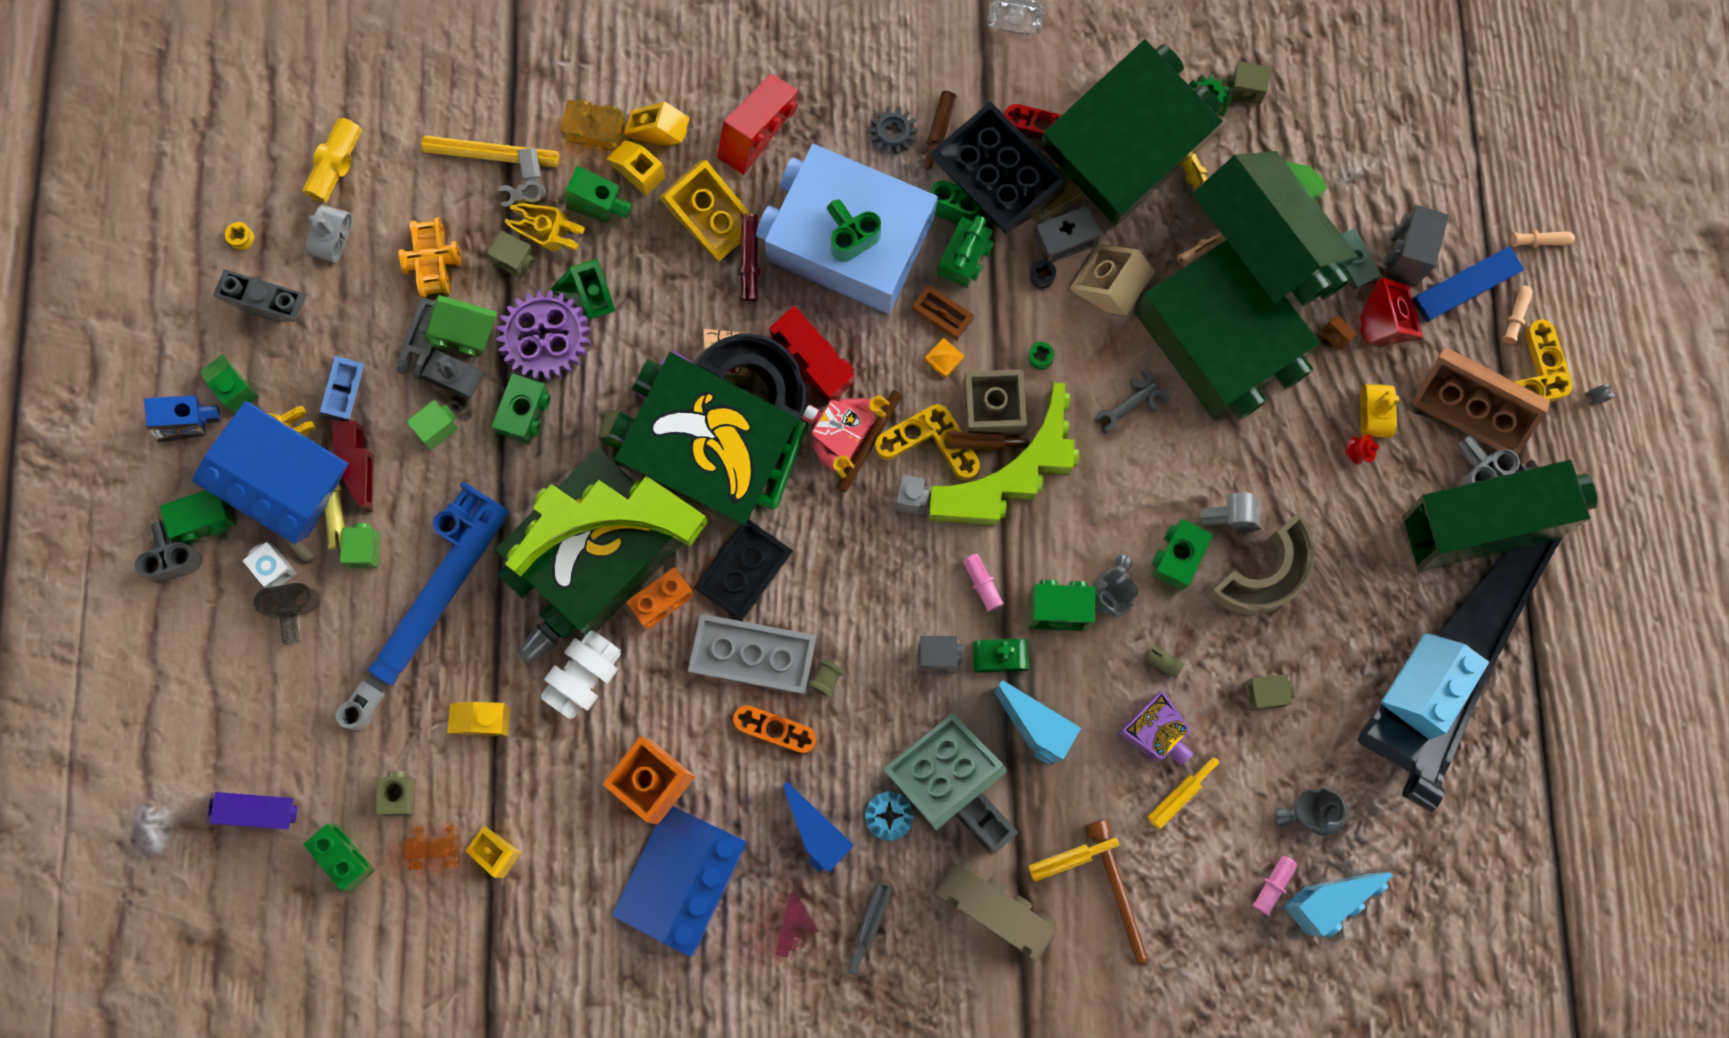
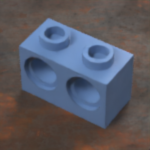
[319,356,364,421]

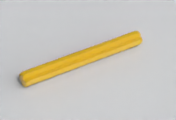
[421,136,560,168]

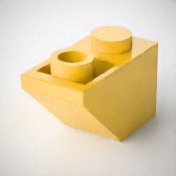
[606,140,666,196]

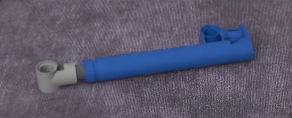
[336,482,511,731]

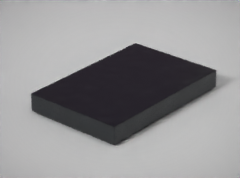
[694,519,793,621]

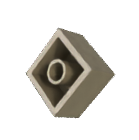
[963,369,1027,435]

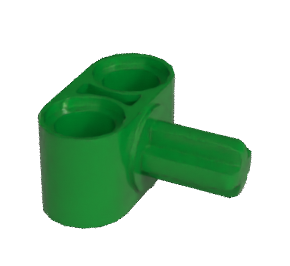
[930,180,980,225]
[826,199,881,262]
[972,639,1030,673]

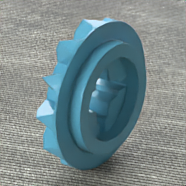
[865,791,914,841]

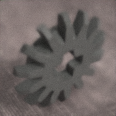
[868,107,918,153]

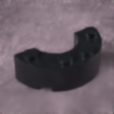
[693,333,806,420]

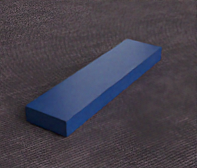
[1413,246,1525,323]

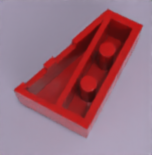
[717,73,798,175]
[769,305,855,404]

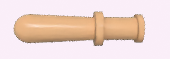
[1511,231,1575,248]
[1502,286,1533,344]

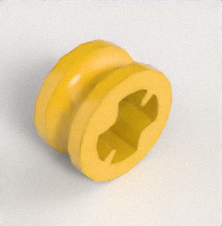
[224,222,255,250]

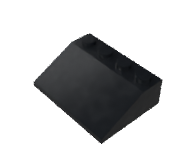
[929,101,1068,234]

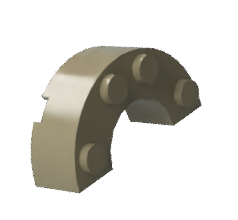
[1206,513,1315,615]
[934,861,1056,962]

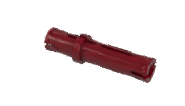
[738,214,760,301]

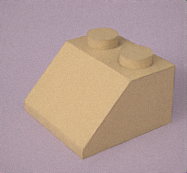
[1070,244,1155,316]

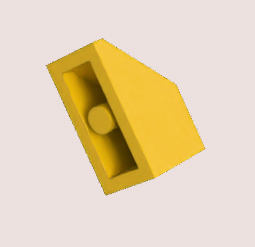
[623,101,689,146]
[447,702,511,737]

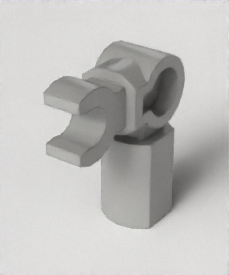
[498,148,546,207]

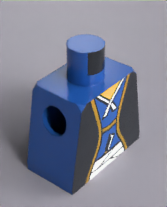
[144,396,221,443]

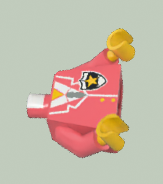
[802,395,890,478]

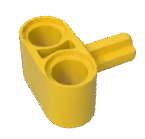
[1359,384,1399,438]

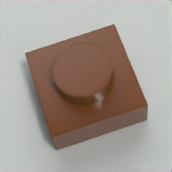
[1321,314,1358,351]

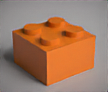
[602,736,696,825]

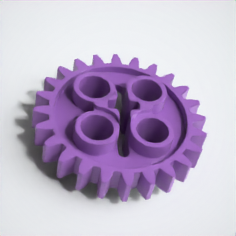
[496,290,591,382]

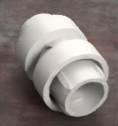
[541,630,621,719]

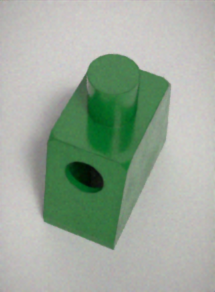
[566,165,633,223]

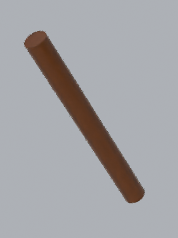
[836,390,903,493]

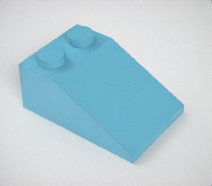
[994,680,1081,765]

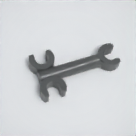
[1094,368,1170,434]

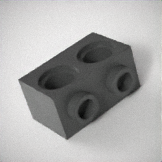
[955,793,1018,856]

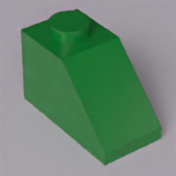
[200,354,259,414]

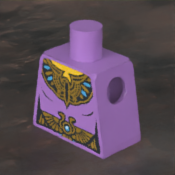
[1118,691,1194,766]

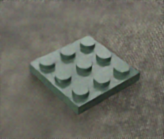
[883,713,1008,830]

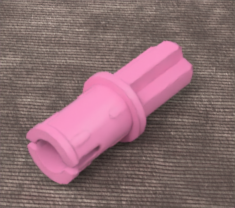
[963,554,1004,612]
[1252,856,1297,916]

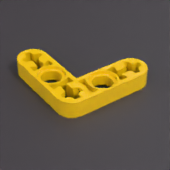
[1514,319,1573,402]
[875,404,980,481]

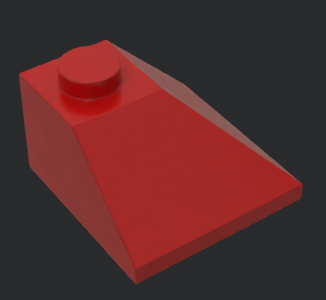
[1360,278,1423,346]

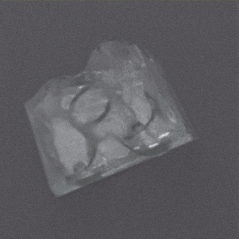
[987,0,1046,35]

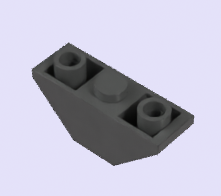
[213,269,307,323]

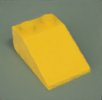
[658,159,759,262]

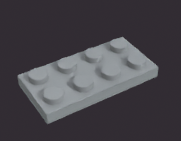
[688,613,817,695]

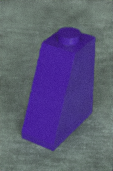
[206,792,297,829]

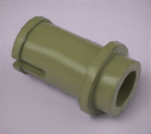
[1145,645,1185,679]

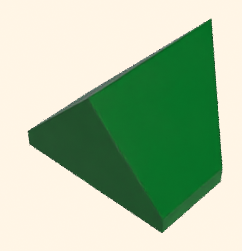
[550,258,616,319]

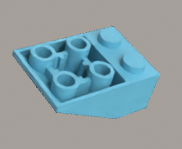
[1283,872,1393,937]

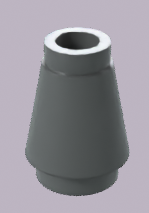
[517,620,561,665]

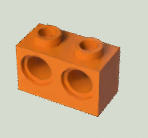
[626,567,695,631]

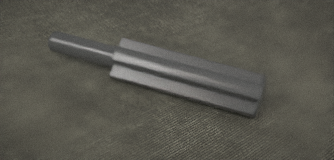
[848,882,893,975]

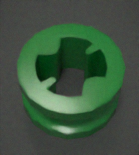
[1028,342,1054,370]

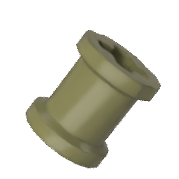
[808,659,846,698]

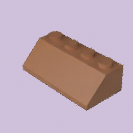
[1411,346,1550,456]

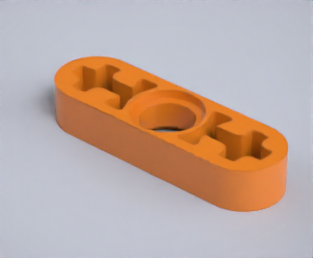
[733,705,817,754]

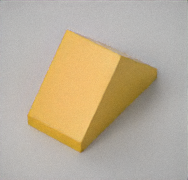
[466,825,522,878]

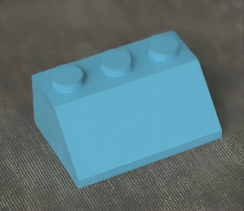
[1381,633,1489,740]

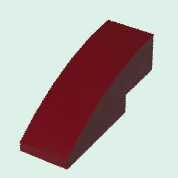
[332,420,374,512]

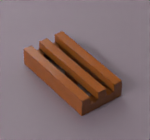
[911,285,974,341]

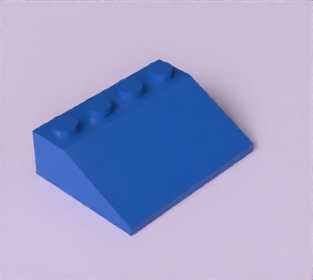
[191,401,349,544]
[612,806,748,957]

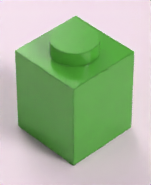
[406,400,458,450]
[340,523,380,568]

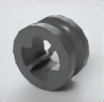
[1585,383,1616,407]

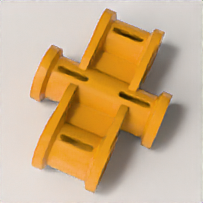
[399,217,462,298]

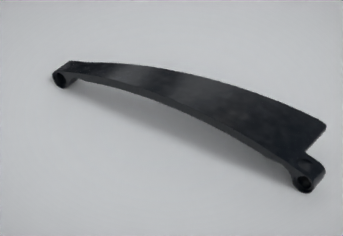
[1357,537,1563,812]

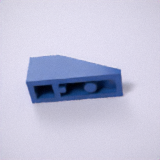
[783,782,854,873]

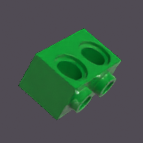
[303,823,376,891]

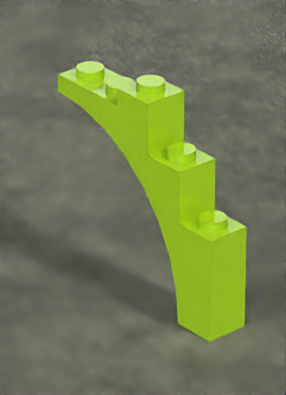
[928,382,1079,526]
[505,476,708,577]

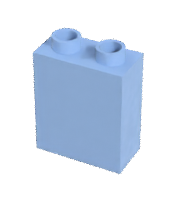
[756,143,938,315]

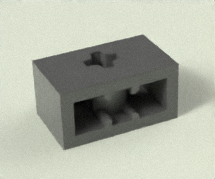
[1033,206,1101,263]
[918,636,963,674]

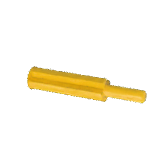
[1147,757,1219,830]
[1028,838,1119,882]

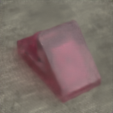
[776,892,820,958]

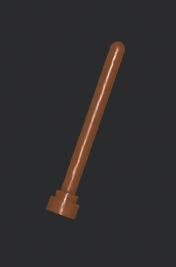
[1085,819,1148,965]

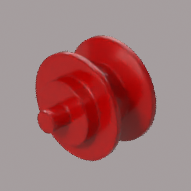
[1345,434,1379,465]

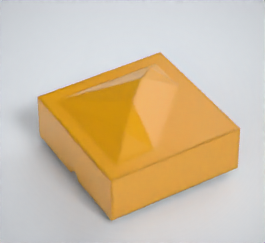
[924,338,965,379]

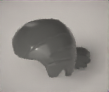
[1092,553,1138,618]
[1274,788,1348,836]

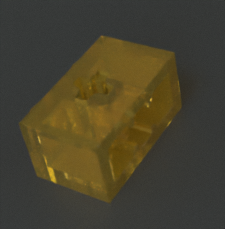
[560,99,626,151]

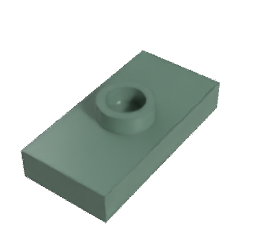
[1341,228,1382,290]

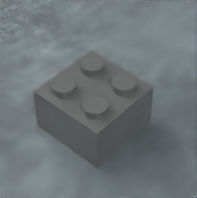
[1383,205,1449,286]

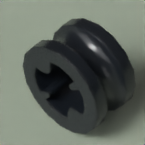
[1030,260,1056,289]

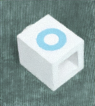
[243,542,297,592]

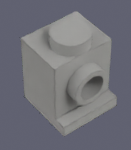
[895,474,930,516]

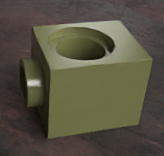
[1226,61,1271,104]
[487,230,536,279]
[1245,674,1295,711]
[376,771,416,816]

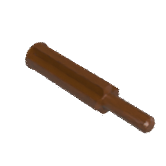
[924,91,957,171]
[944,431,1030,450]

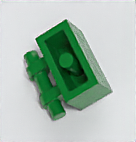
[937,216,994,288]

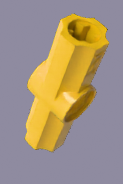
[302,117,362,203]

